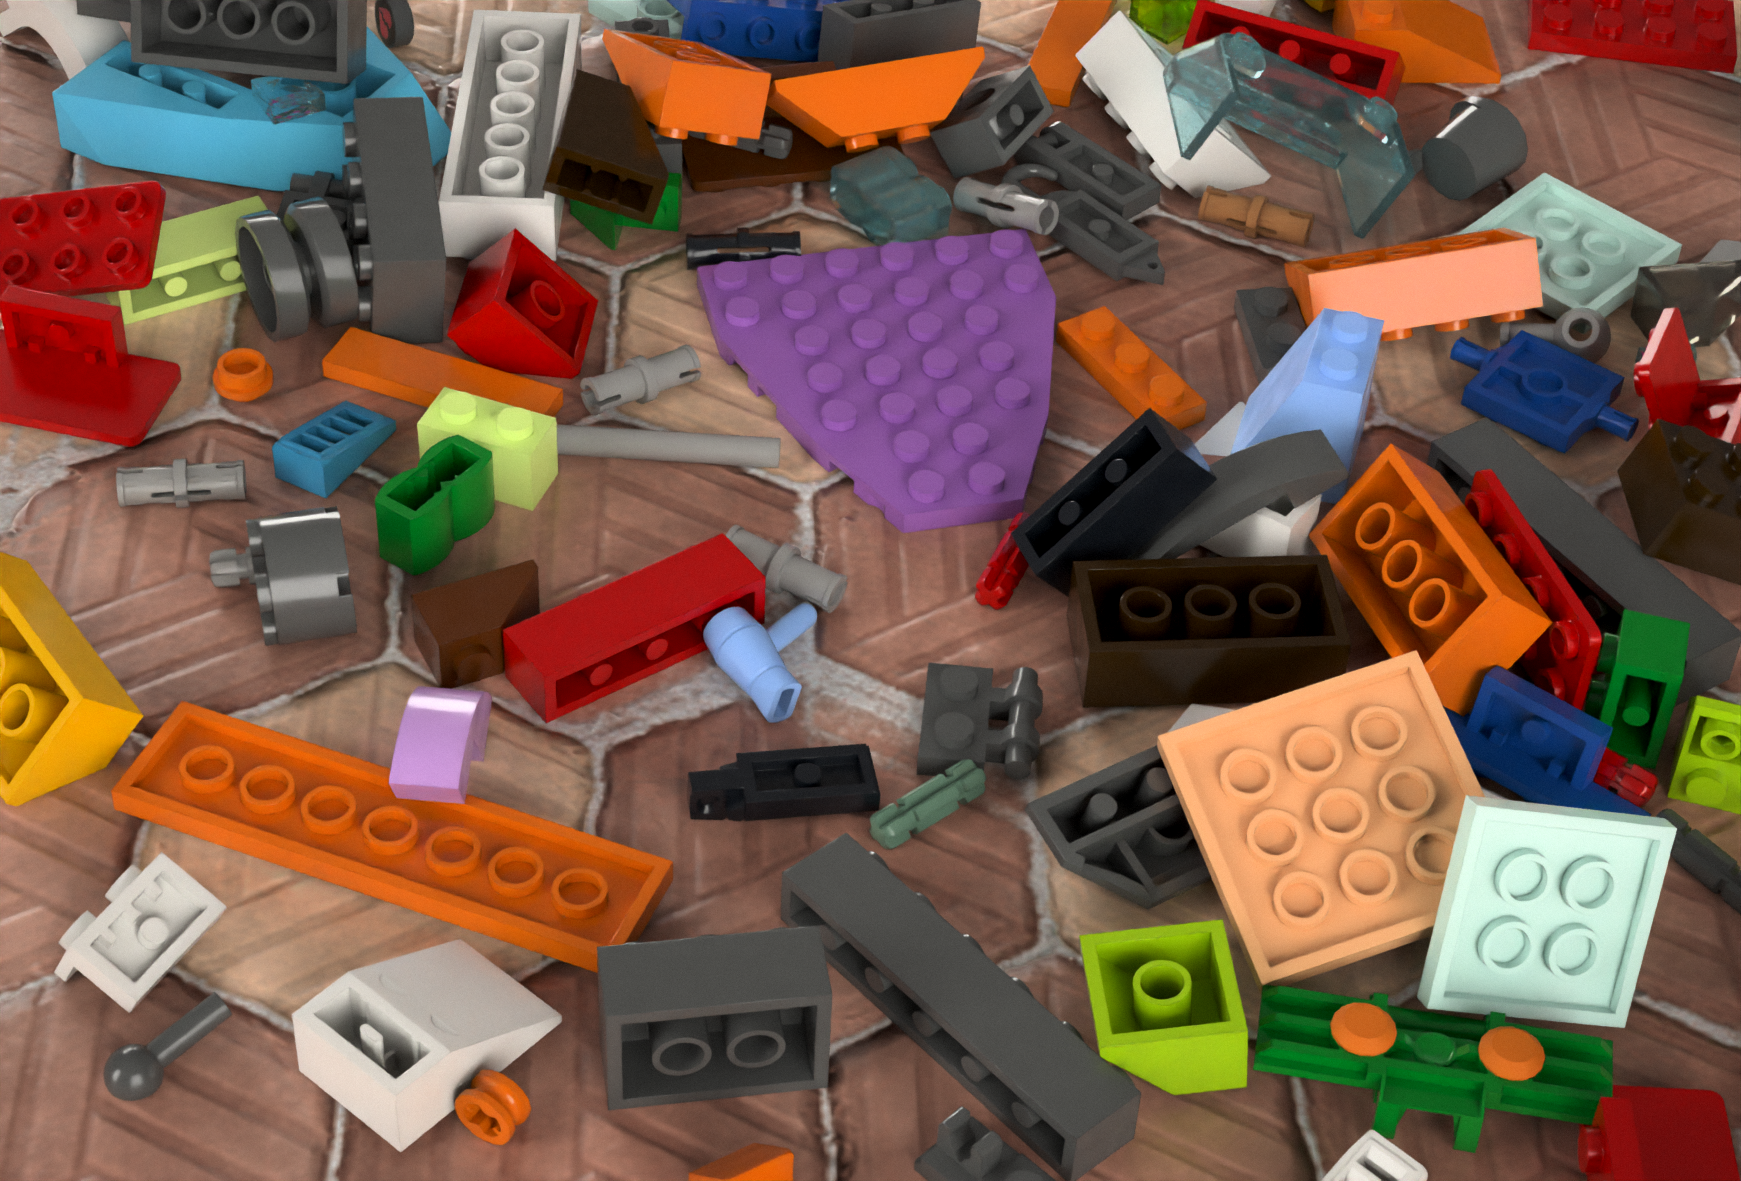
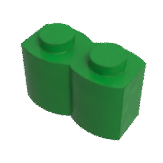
[375,435,495,576]

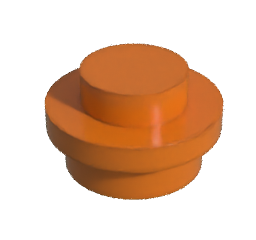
[213,348,274,402]

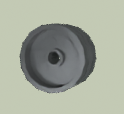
[235,196,359,343]

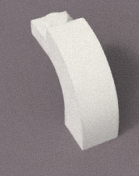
[0,0,130,80]

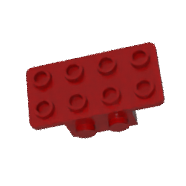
[0,180,166,297]
[0,286,181,447]
[1464,469,1603,711]
[1578,1085,1740,1181]

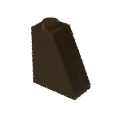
[542,69,669,225]

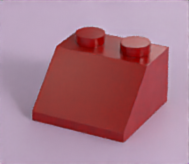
[447,228,599,379]

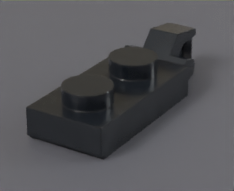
[687,743,881,822]

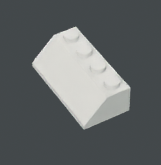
[1075,10,1271,198]

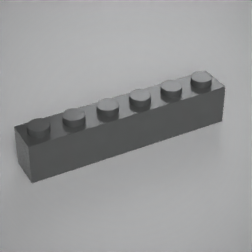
[1427,417,1741,707]
[781,833,1141,1181]

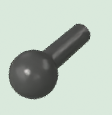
[103,992,232,1101]

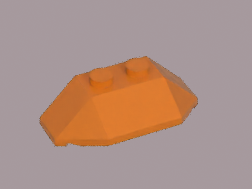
[766,46,985,153]

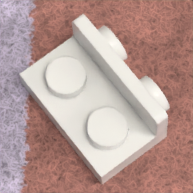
[54,852,227,1013]

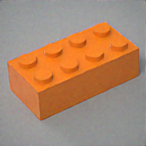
[1308,443,1552,717]

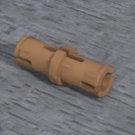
[1198,185,1315,248]

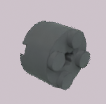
[246,506,357,646]

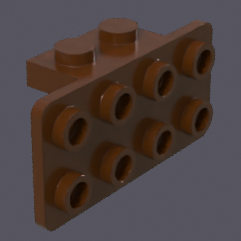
[682,61,905,193]

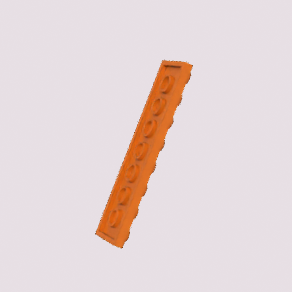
[111,701,673,973]

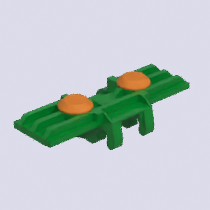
[1253,985,1613,1153]

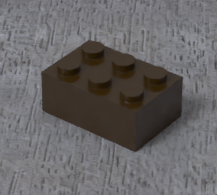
[1617,419,1741,585]

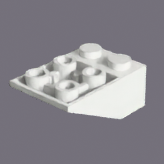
[292,939,562,1152]

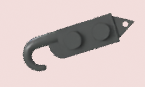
[1001,163,1165,285]

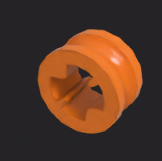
[454,1070,532,1145]

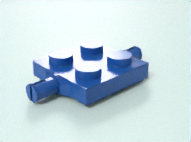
[1450,330,1639,454]

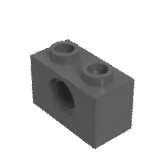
[930,65,1054,179]

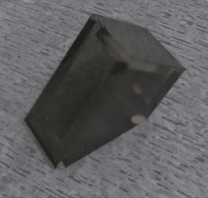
[1631,260,1741,347]

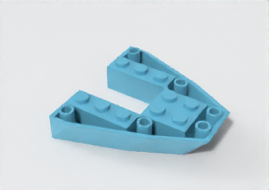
[52,27,451,192]

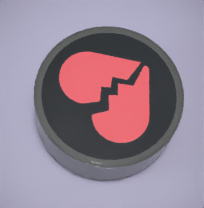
[375,0,414,48]

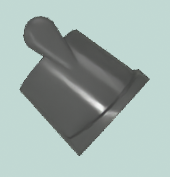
[1397,96,1528,201]

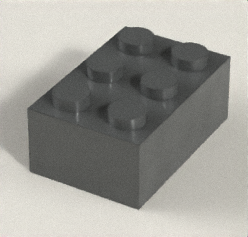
[597,925,832,1111]

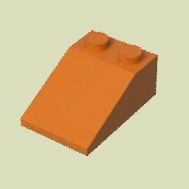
[1332,0,1502,84]
[602,28,772,146]

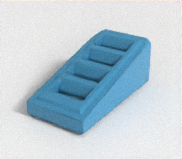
[272,401,397,498]

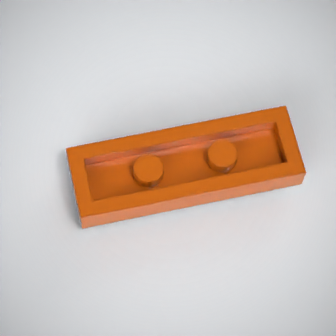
[1056,306,1207,430]

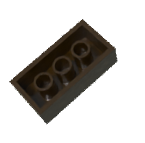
[1067,555,1351,708]

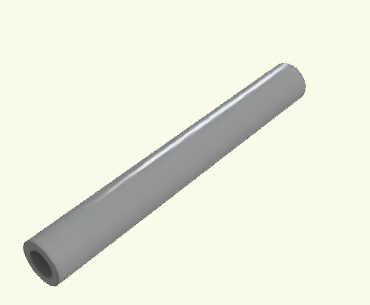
[557,424,781,468]

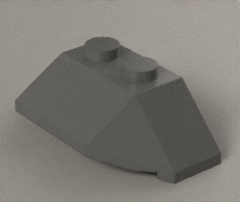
[1025,703,1252,910]

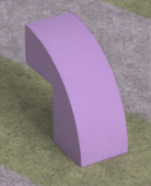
[389,686,492,804]

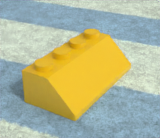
[0,552,144,806]

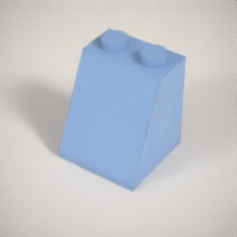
[1230,308,1384,504]

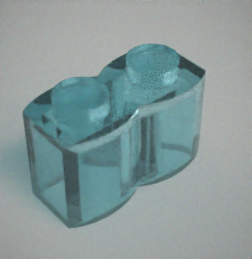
[830,146,952,246]

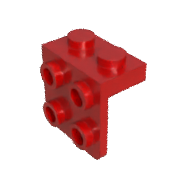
[1633,307,1741,444]

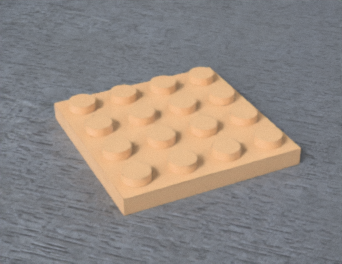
[1157,650,1485,994]

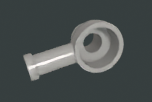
[1500,307,1611,363]

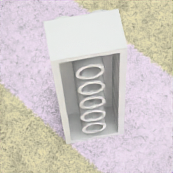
[439,10,582,261]

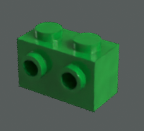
[1584,609,1690,769]

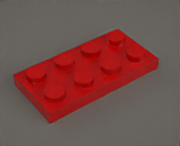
[1528,0,1738,74]

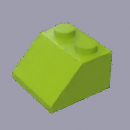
[1079,919,1248,1095]

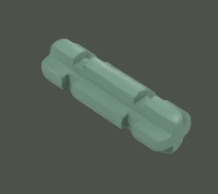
[869,759,987,850]

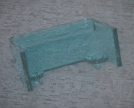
[1163,32,1415,239]

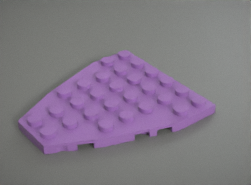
[697,229,1056,533]

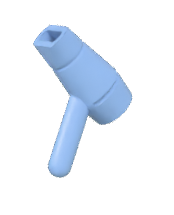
[703,603,817,723]

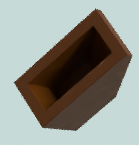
[411,559,540,689]

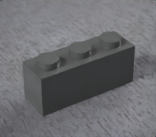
[817,0,981,70]

